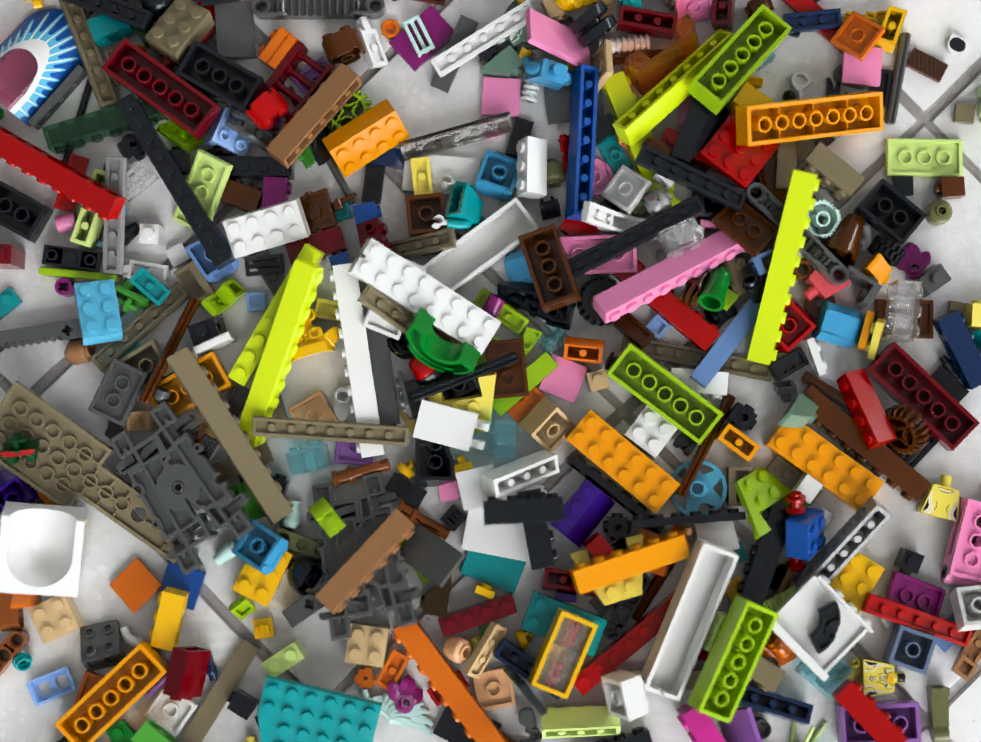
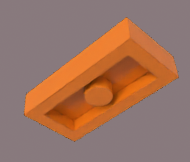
[375,649,410,690]

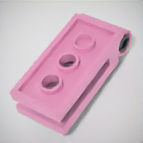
[940,497,981,587]

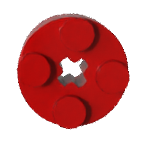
[245,87,290,132]

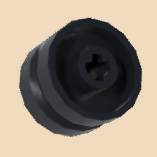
[569,1,618,48]

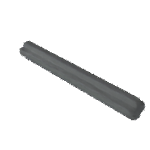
[884,32,911,125]

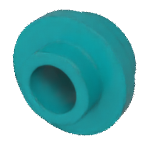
[12,652,32,671]

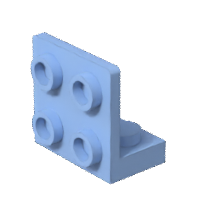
[202,107,251,156]

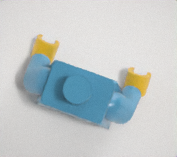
[518,46,575,91]

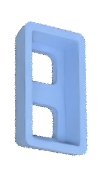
[27,667,76,706]

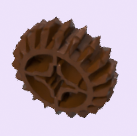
[885,404,930,456]

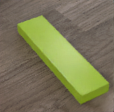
[38,266,120,284]
[493,352,559,416]

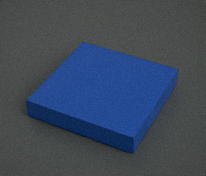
[156,561,206,610]

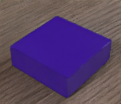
[556,592,577,603]

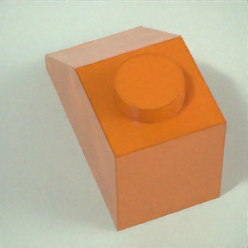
[10,593,42,609]

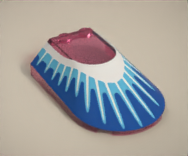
[0,9,84,127]

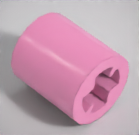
[55,212,77,233]

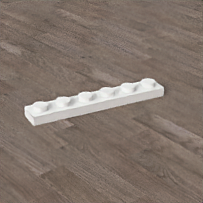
[430,0,534,78]

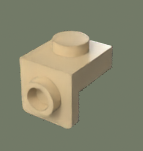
[123,411,154,432]

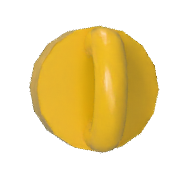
[396,459,415,479]
[514,629,534,649]

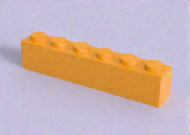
[569,531,691,594]

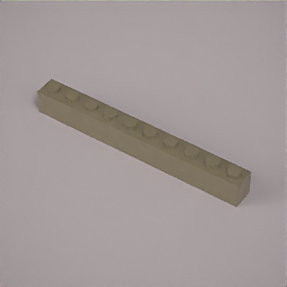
[166,346,293,525]

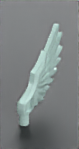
[360,688,434,737]

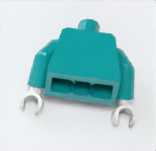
[431,175,485,229]

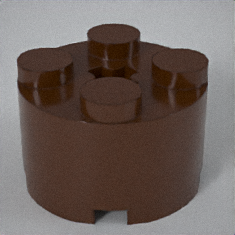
[322,25,365,67]

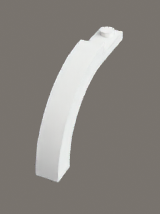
[581,201,705,246]

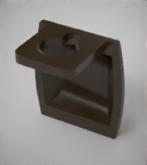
[769,564,793,593]

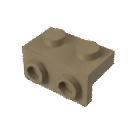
[717,253,752,296]

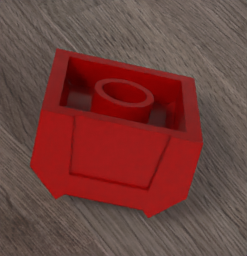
[775,297,817,353]

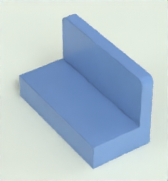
[747,249,773,277]

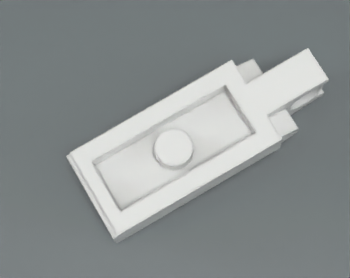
[355,16,388,69]
[123,260,169,285]

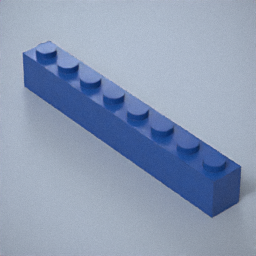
[565,64,599,222]

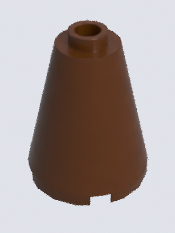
[822,213,864,267]

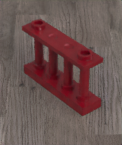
[257,40,335,125]

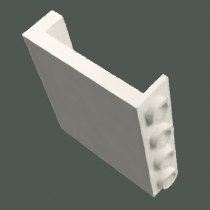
[461,484,547,562]
[772,573,874,682]

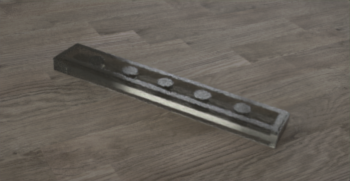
[398,111,514,161]

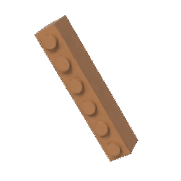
[266,63,362,169]
[315,509,415,614]

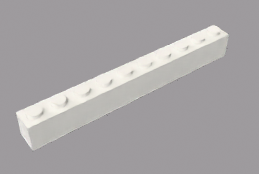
[329,263,385,458]

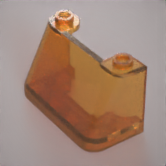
[621,13,700,96]

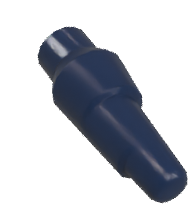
[207,654,217,681]

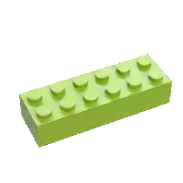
[687,4,792,115]
[606,341,724,445]
[687,594,779,723]

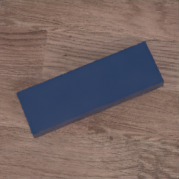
[782,8,842,34]

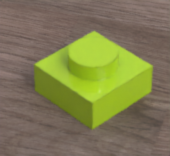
[228,595,256,620]

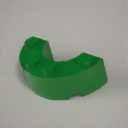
[406,308,481,374]

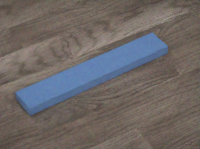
[689,298,761,389]

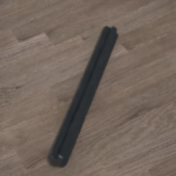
[409,351,519,403]

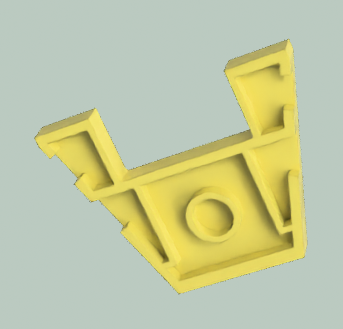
[422,372,496,434]
[569,533,643,606]

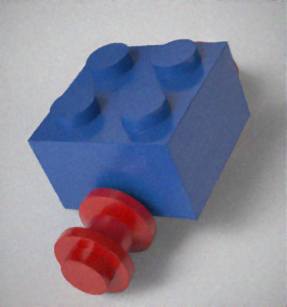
[786,491,826,572]

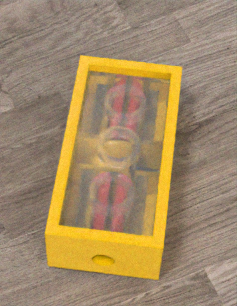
[527,607,598,699]

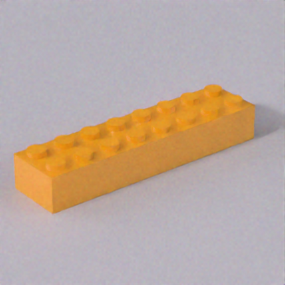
[735,91,884,146]

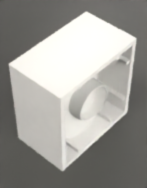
[0,501,87,597]

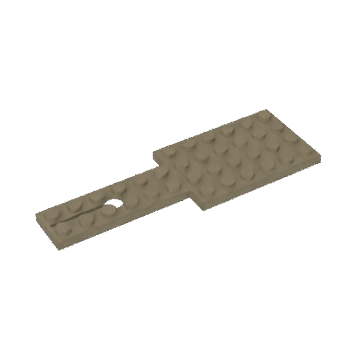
[0,380,196,564]

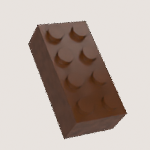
[518,223,582,313]

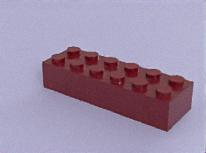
[101,37,222,141]
[865,342,980,451]

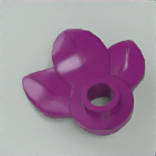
[896,242,931,279]
[387,674,423,714]

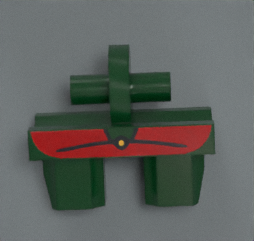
[0,432,40,465]

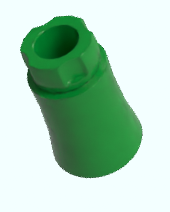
[698,267,731,312]

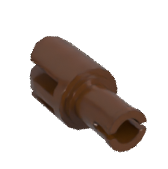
[678,270,710,308]

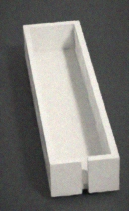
[411,197,539,315]
[347,238,501,355]
[641,537,739,701]

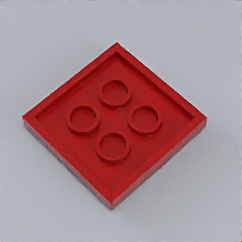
[699,110,780,190]

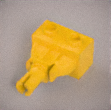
[843,5,908,53]

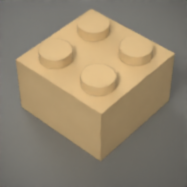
[27,596,85,645]
[344,621,390,668]

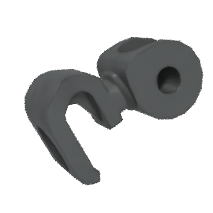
[518,707,542,742]

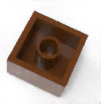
[405,192,447,237]

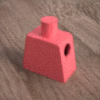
[802,259,852,301]

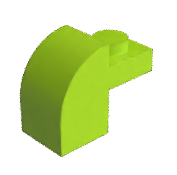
[201,278,246,317]
[307,496,346,538]

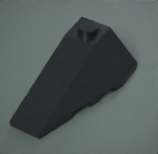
[670,97,729,164]
[415,418,455,487]

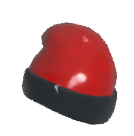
[408,356,446,386]

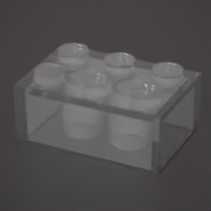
[883,279,923,343]

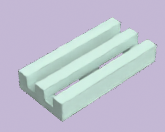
[401,14,435,57]

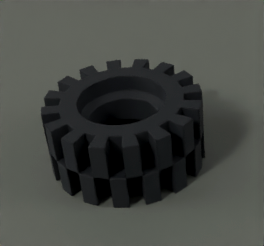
[867,235,906,267]

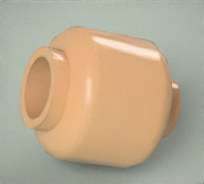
[443,635,472,664]

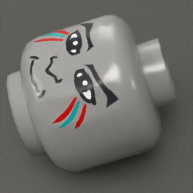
[643,188,673,216]

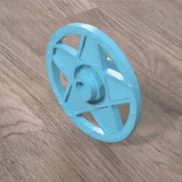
[670,460,727,516]

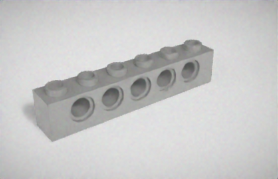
[793,496,891,589]

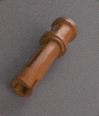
[331,458,391,488]
[397,499,451,540]

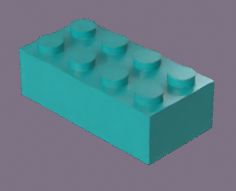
[520,590,608,657]

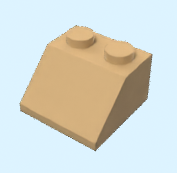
[519,396,576,452]

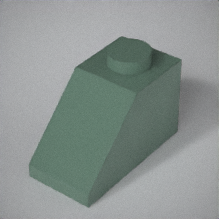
[480,45,524,78]
[778,392,819,428]

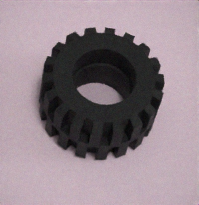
[577,276,617,326]

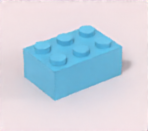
[74,279,123,346]

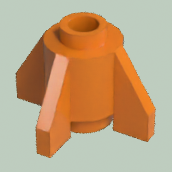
[761,632,792,659]

